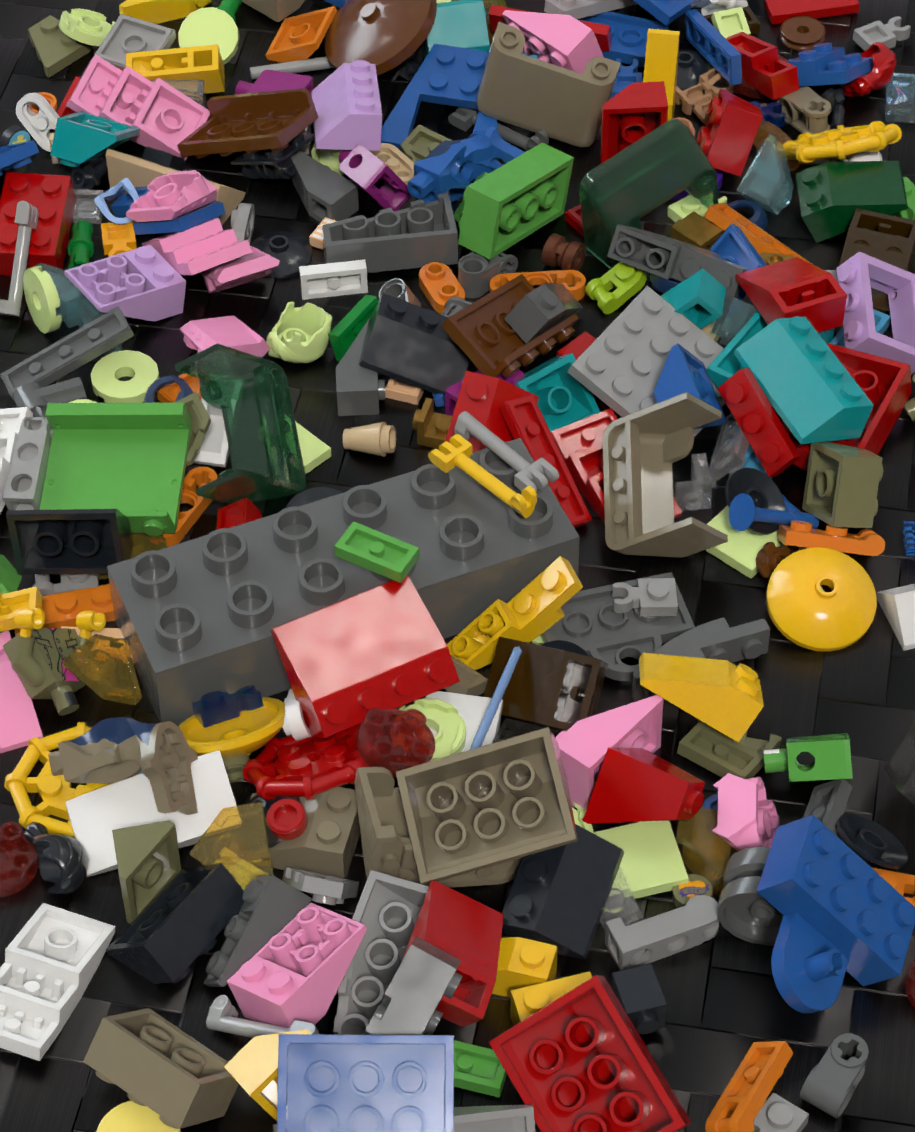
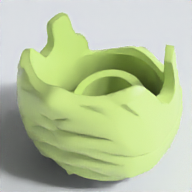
[266,302,332,364]

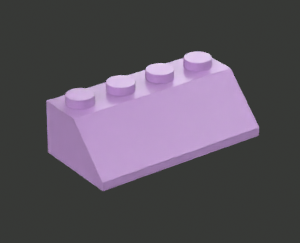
[311,60,382,151]

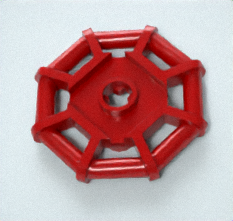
[243,723,386,801]

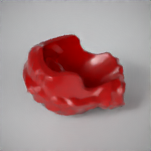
[841,42,897,97]

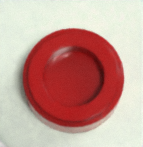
[266,799,308,840]

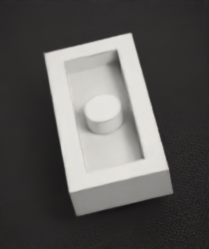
[299,259,368,300]

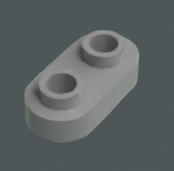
[231,203,255,245]

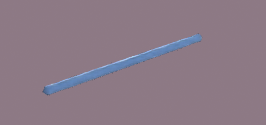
[469,646,522,750]

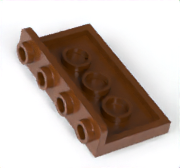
[177,88,318,158]
[441,274,579,379]

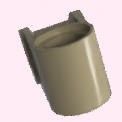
[776,86,831,134]

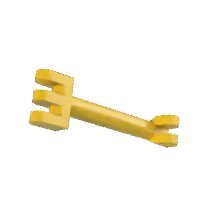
[428,434,537,518]

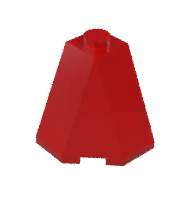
[583,747,705,824]

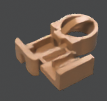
[675,68,735,126]

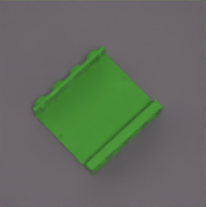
[39,402,193,536]

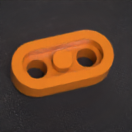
[419,262,465,314]

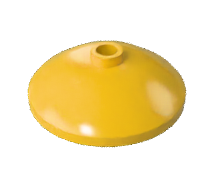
[766,547,877,652]
[178,697,285,759]

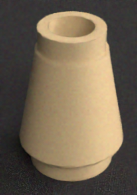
[343,422,396,457]

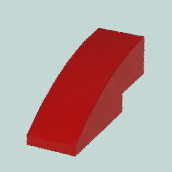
[725,32,800,100]

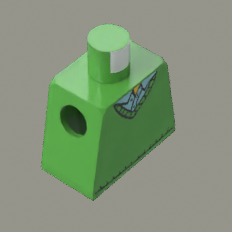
[764,733,853,782]

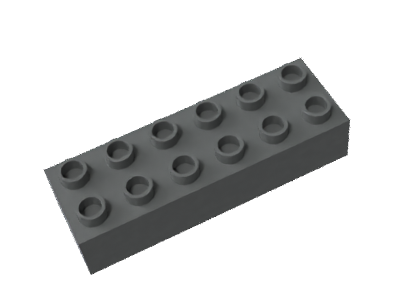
[107,438,580,726]

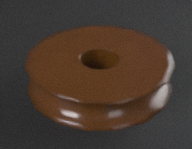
[780,15,825,51]

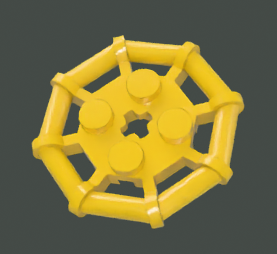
[781,121,902,163]
[4,722,137,839]

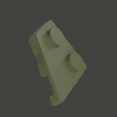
[28,15,93,77]
[677,722,782,779]

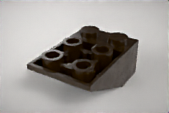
[838,208,915,315]
[484,637,608,731]

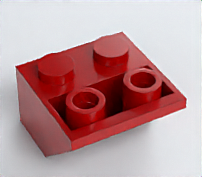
[696,89,763,176]

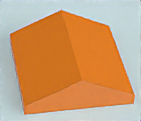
[265,6,337,63]

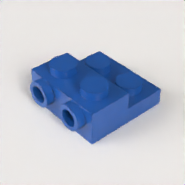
[787,43,874,87]

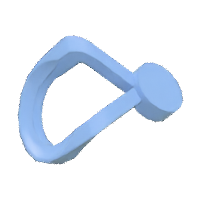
[94,178,139,224]

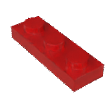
[717,368,801,477]

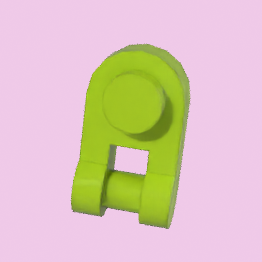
[585,262,647,314]

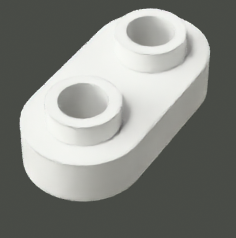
[16,93,60,152]
[282,688,311,741]

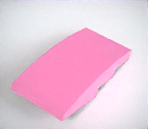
[66,54,210,160]
[142,218,252,276]

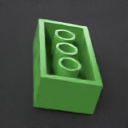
[458,142,574,259]

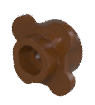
[756,542,791,578]

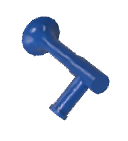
[729,493,819,531]

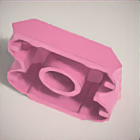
[126,170,217,222]
[200,246,280,294]
[179,315,270,372]
[711,773,779,851]

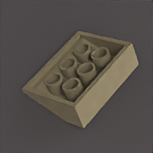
[396,727,578,885]

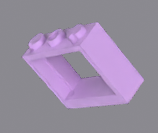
[837,252,915,375]

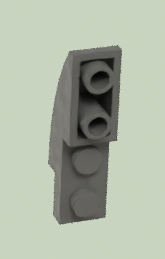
[607,224,747,301]
[632,617,770,702]

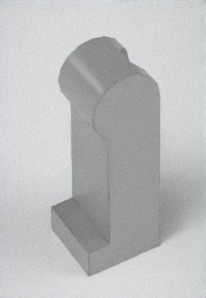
[2,417,53,510]
[604,895,719,971]

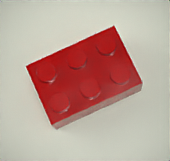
[0,172,76,279]

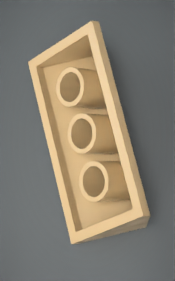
[106,148,245,225]

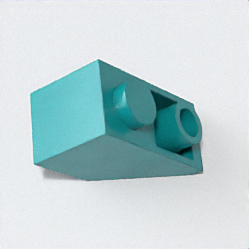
[661,269,726,329]

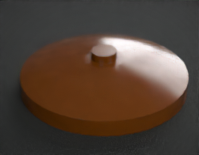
[325,0,437,76]

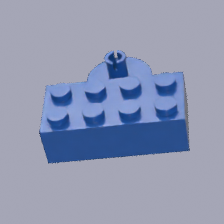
[756,815,915,1014]

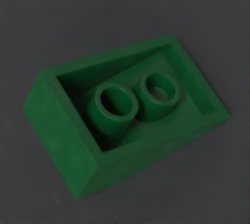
[796,161,908,243]

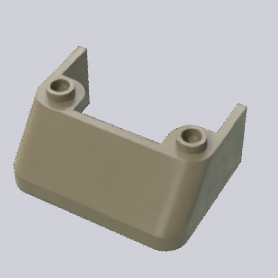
[603,392,728,558]

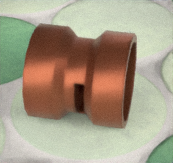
[541,233,586,271]

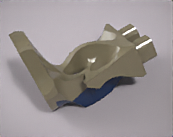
[48,717,198,815]

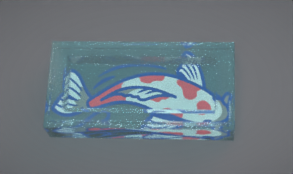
[884,73,915,123]

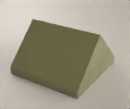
[112,820,181,923]

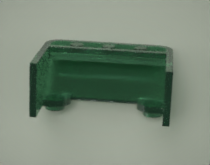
[579,119,718,269]
[175,343,306,504]

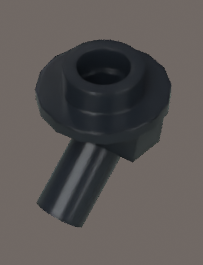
[821,88,845,129]
[71,157,108,194]

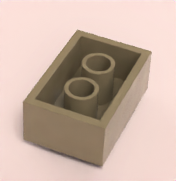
[83,1008,239,1129]

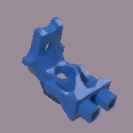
[408,126,525,203]

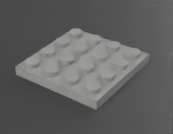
[568,286,726,438]

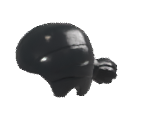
[24,822,89,894]

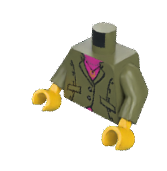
[3,608,106,715]

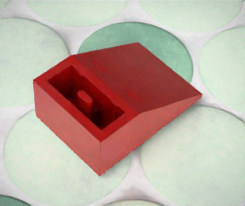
[736,257,847,333]
[403,880,504,1027]

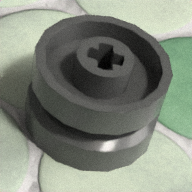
[717,846,784,946]

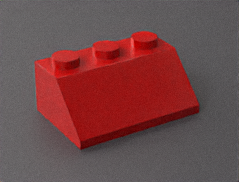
[600,81,668,184]
[445,371,539,452]

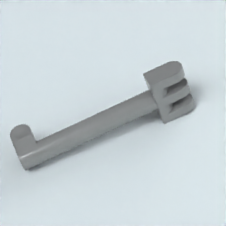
[0,200,39,317]
[454,411,559,493]
[206,995,319,1038]

